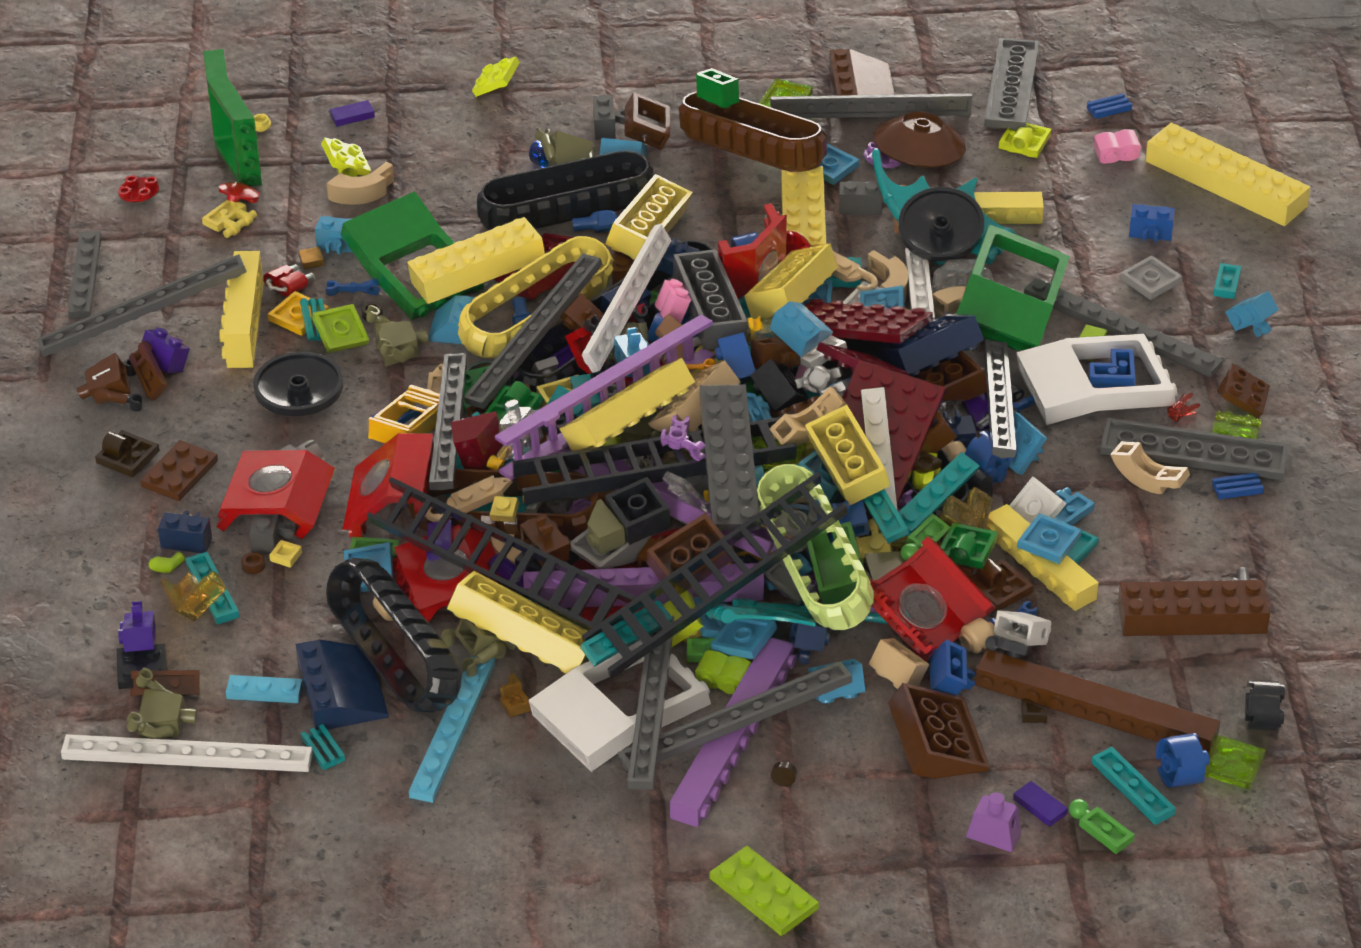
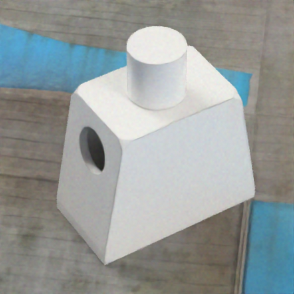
[993,611,1052,646]

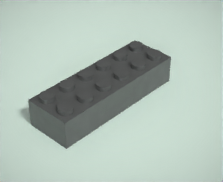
[673,249,748,349]

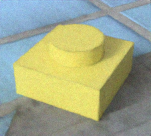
[490,496,519,522]
[270,540,302,568]

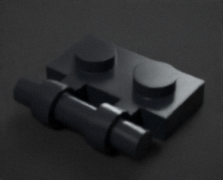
[985,635,1034,659]

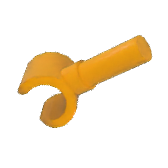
[686,358,716,370]

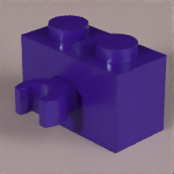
[142,327,190,373]
[118,601,156,652]

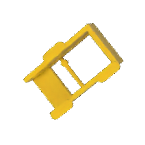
[368,385,440,443]

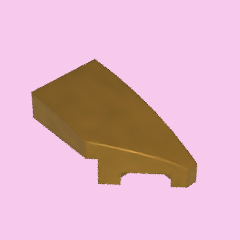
[500,673,531,718]

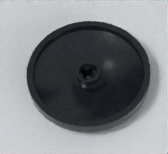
[899,187,984,262]
[253,352,343,416]

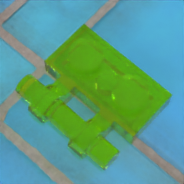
[1211,411,1262,439]

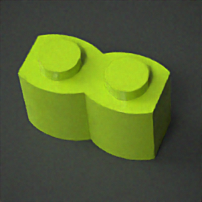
[695,650,751,694]

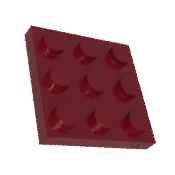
[816,342,910,376]

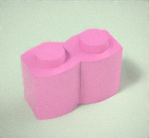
[1094,130,1141,164]
[655,279,691,324]

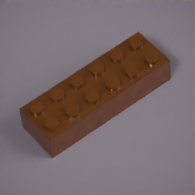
[1118,580,1270,636]

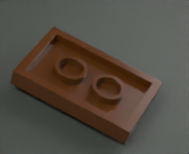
[141,440,218,501]

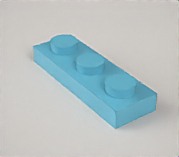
[226,675,303,703]

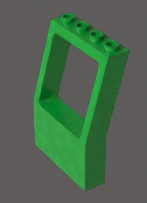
[203,49,262,186]
[340,191,485,320]
[956,224,1070,352]

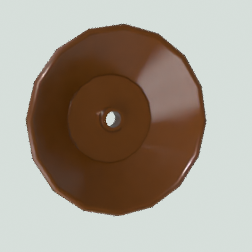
[874,112,966,168]

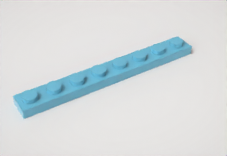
[409,656,495,803]

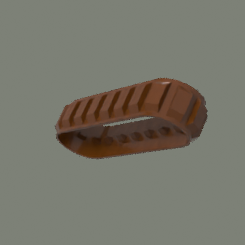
[679,92,827,172]
[407,469,606,540]

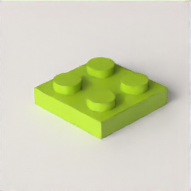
[312,304,369,353]

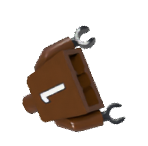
[77,352,142,411]

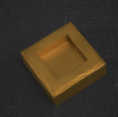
[299,247,324,269]

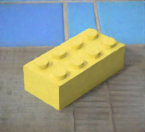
[805,405,891,506]

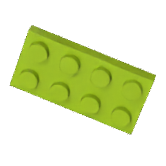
[710,846,819,936]

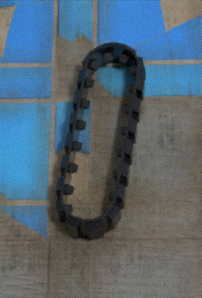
[477,151,653,230]
[326,558,462,713]

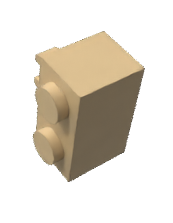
[869,638,929,689]

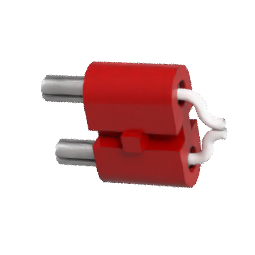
[263,264,315,297]

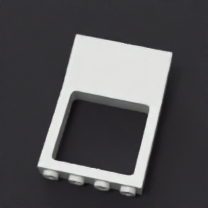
[1017,334,1178,425]
[529,641,711,772]

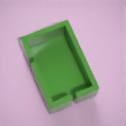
[807,521,865,604]

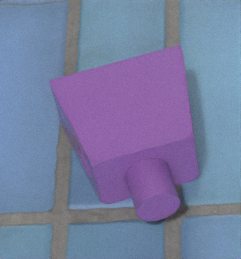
[966,792,1021,852]

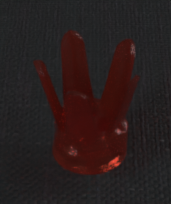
[1167,393,1200,422]

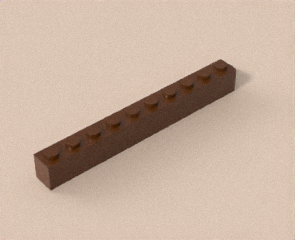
[975,649,1220,757]

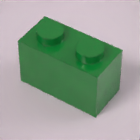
[696,68,739,108]

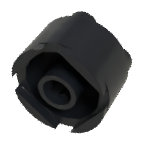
[1245,680,1285,731]

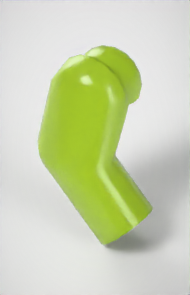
[149,552,185,573]

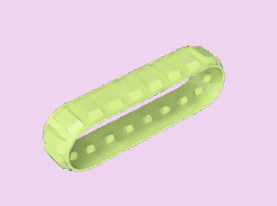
[757,464,874,630]

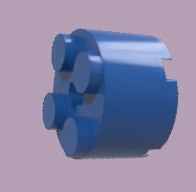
[965,431,1017,483]
[1155,733,1209,787]

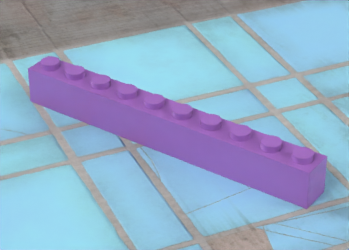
[523,563,764,608]
[670,637,797,827]

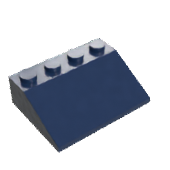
[872,314,984,377]
[295,639,389,730]

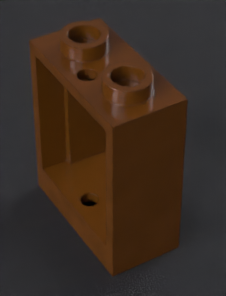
[624,92,670,150]

